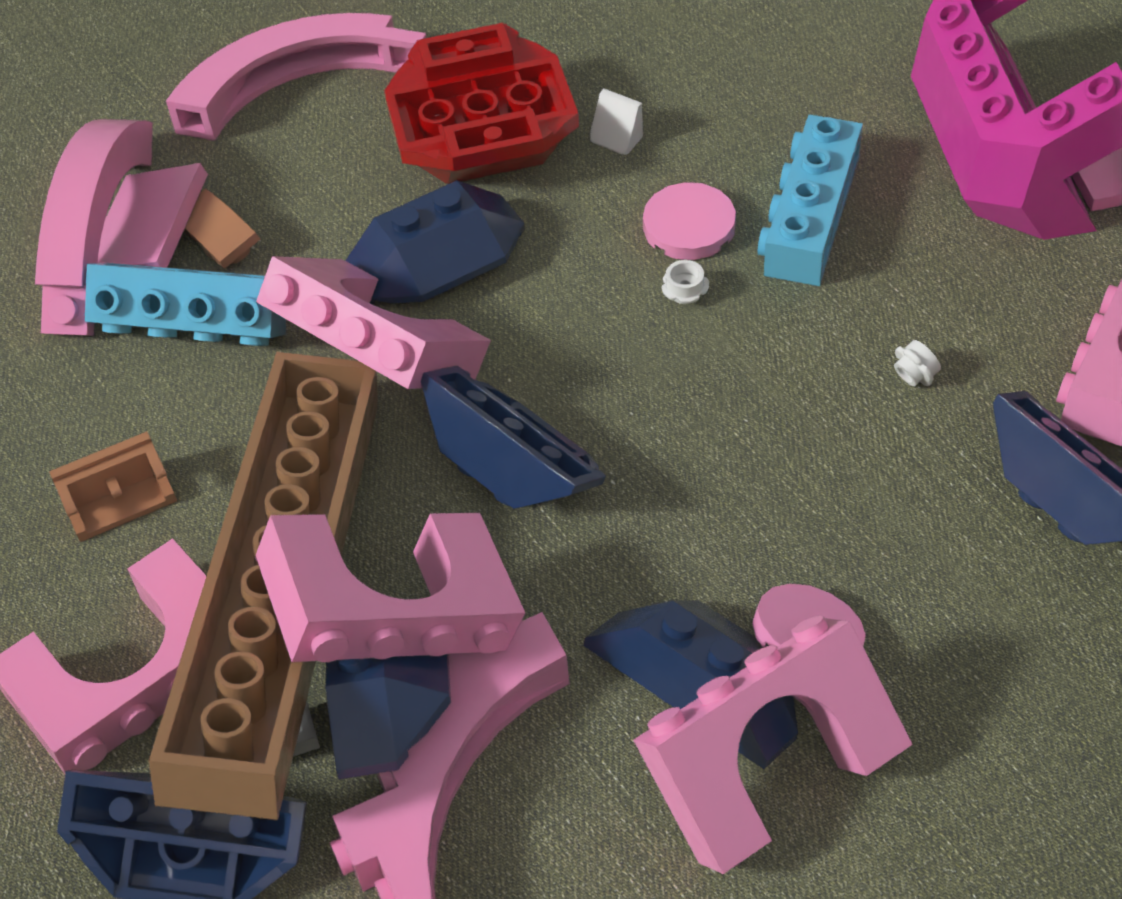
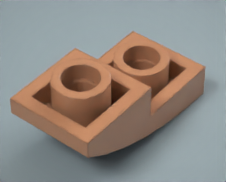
[183,189,260,269]

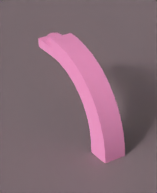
[166,13,426,141]
[35,119,153,336]

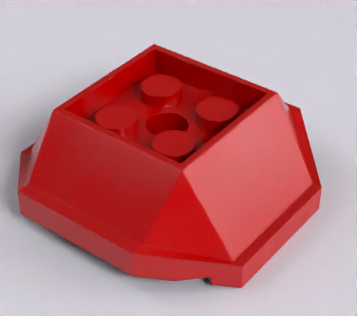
[384,23,579,184]

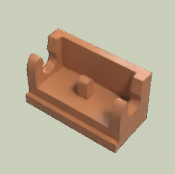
[49,432,177,542]

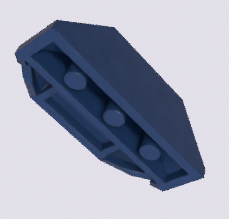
[345,180,525,304]
[421,365,606,509]
[993,391,1122,545]
[583,600,798,769]
[325,654,451,780]
[57,770,307,899]

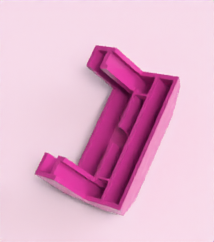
[911,0,1122,240]

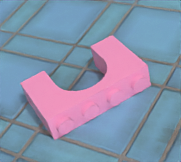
[256,256,491,389]
[1056,280,1122,446]
[255,513,525,662]
[0,538,206,774]
[634,615,913,874]

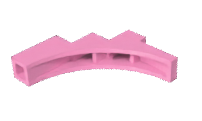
[329,612,570,899]

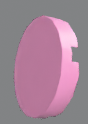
[643,182,736,260]
[752,583,866,648]

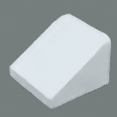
[590,89,643,155]

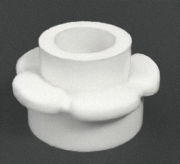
[662,260,709,304]
[894,340,941,386]

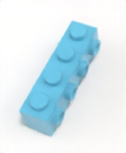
[757,114,863,286]
[85,263,286,346]

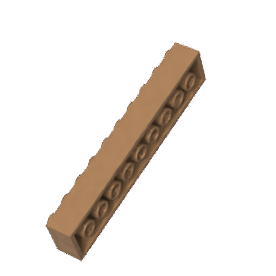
[149,352,377,820]

